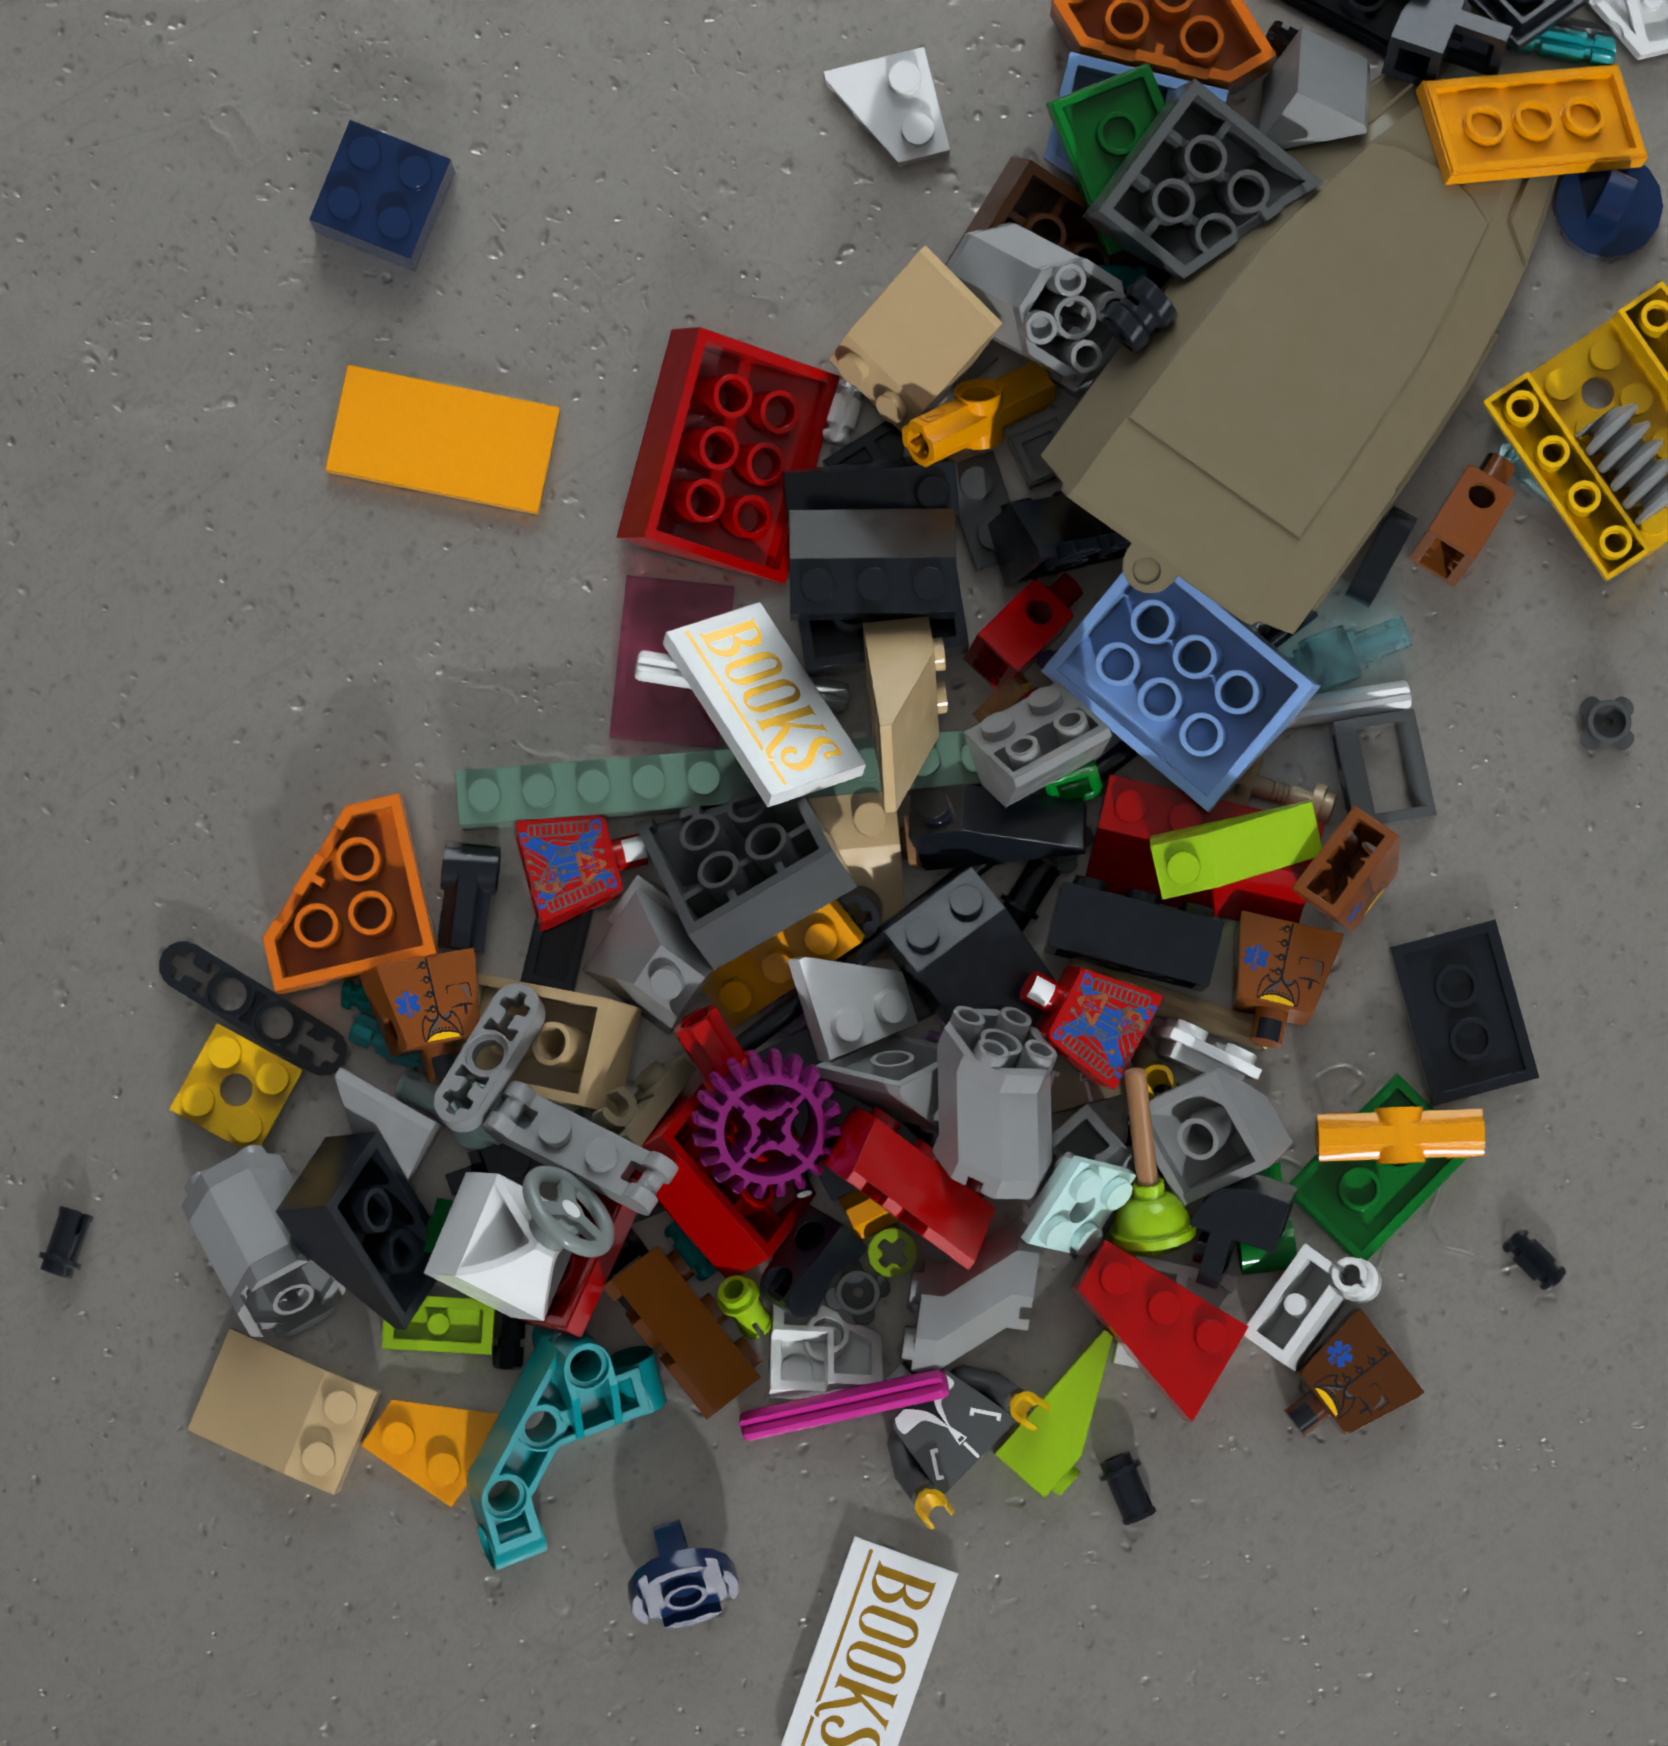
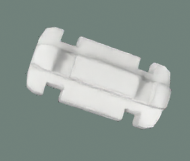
[823,378,865,446]

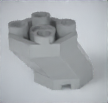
[946,222,1126,377]
[932,1006,1058,1199]
[182,1145,346,1338]
[900,1217,1040,1372]

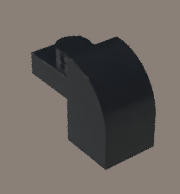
[1381,0,1513,86]
[1190,1174,1298,1289]

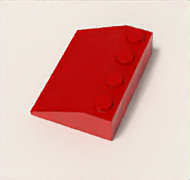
[616,327,840,584]

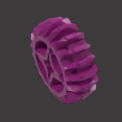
[691,1048,841,1199]

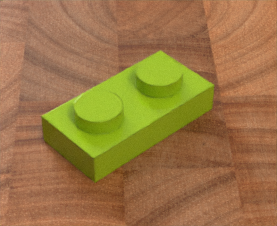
[381,1296,495,1355]

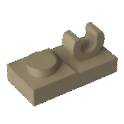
[592,1055,697,1147]

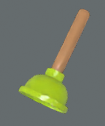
[1110,1067,1197,1252]

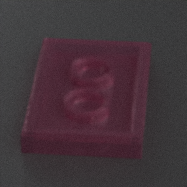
[609,575,735,749]

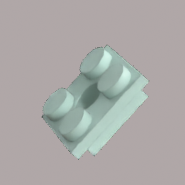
[1021,1155,1136,1256]

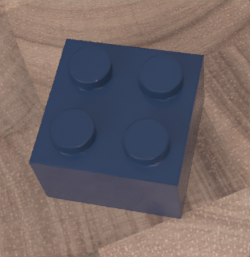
[309,120,455,271]

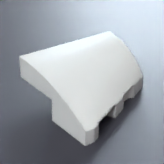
[768,1302,883,1400]

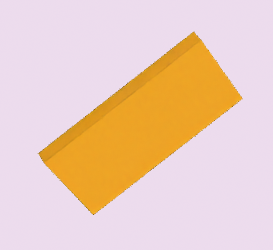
[1416,64,1648,185]
[325,365,561,515]

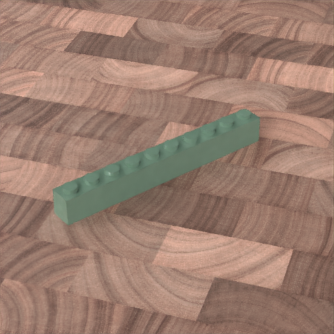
[455,730,984,831]

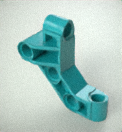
[466,1327,667,1571]

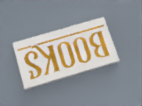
[663,602,866,807]
[781,1536,958,1746]

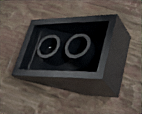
[884,867,1056,1027]
[276,1132,437,1330]

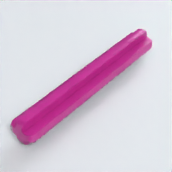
[739,1369,949,1441]

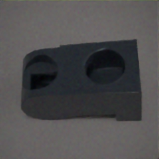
[760,1204,868,1318]

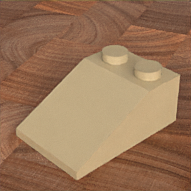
[829,245,1003,433]
[863,616,948,813]
[808,792,905,961]
[454,973,642,1115]
[187,1328,382,1495]

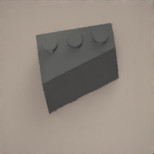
[1082,79,1323,280]
[634,788,857,971]

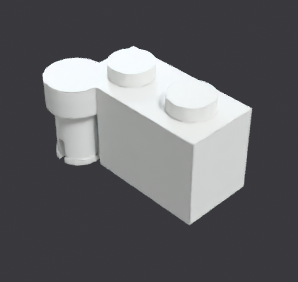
[1244,1243,1382,1372]

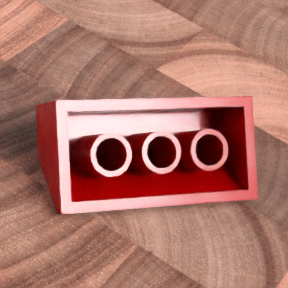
[1085,774,1324,923]

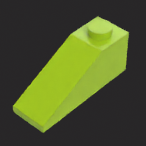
[1150,800,1322,900]
[993,1329,1113,1498]

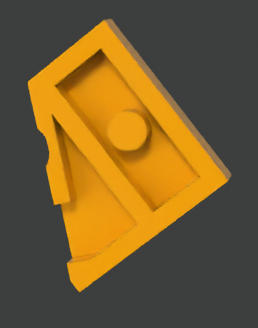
[360,1399,500,1507]

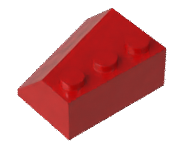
[632,1071,816,1279]
[817,1105,996,1270]

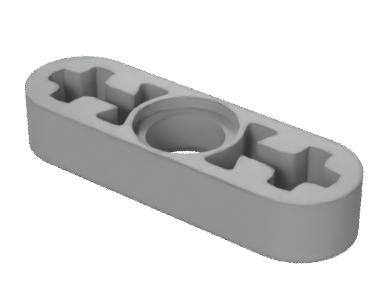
[434,983,546,1133]

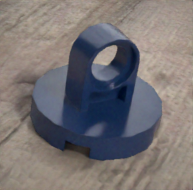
[1552,165,1663,262]
[628,1519,739,1628]

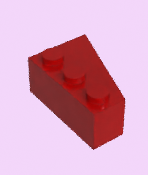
[1070,1240,1249,1422]

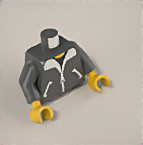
[885,1360,1050,1529]

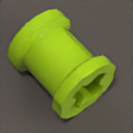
[868,1228,917,1278]

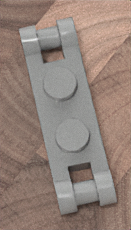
[482,1080,679,1216]

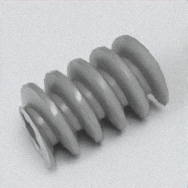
[1574,402,1668,526]

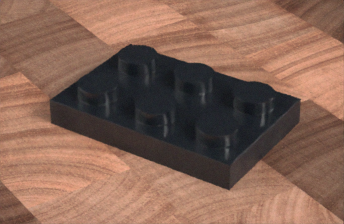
[1388,919,1539,1107]

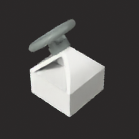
[424,1166,615,1321]

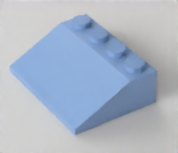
[1041,572,1321,812]

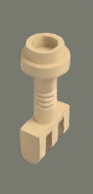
[1221,757,1338,825]

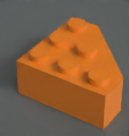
[1050,0,1277,96]
[262,793,440,995]

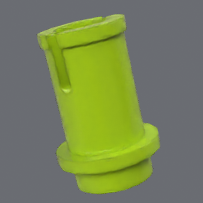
[717,1275,772,1339]

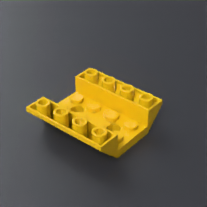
[1482,280,1668,582]

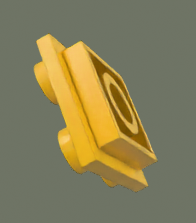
[169,1023,304,1149]

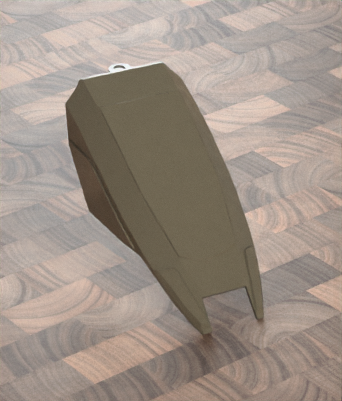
[1041,61,1558,634]

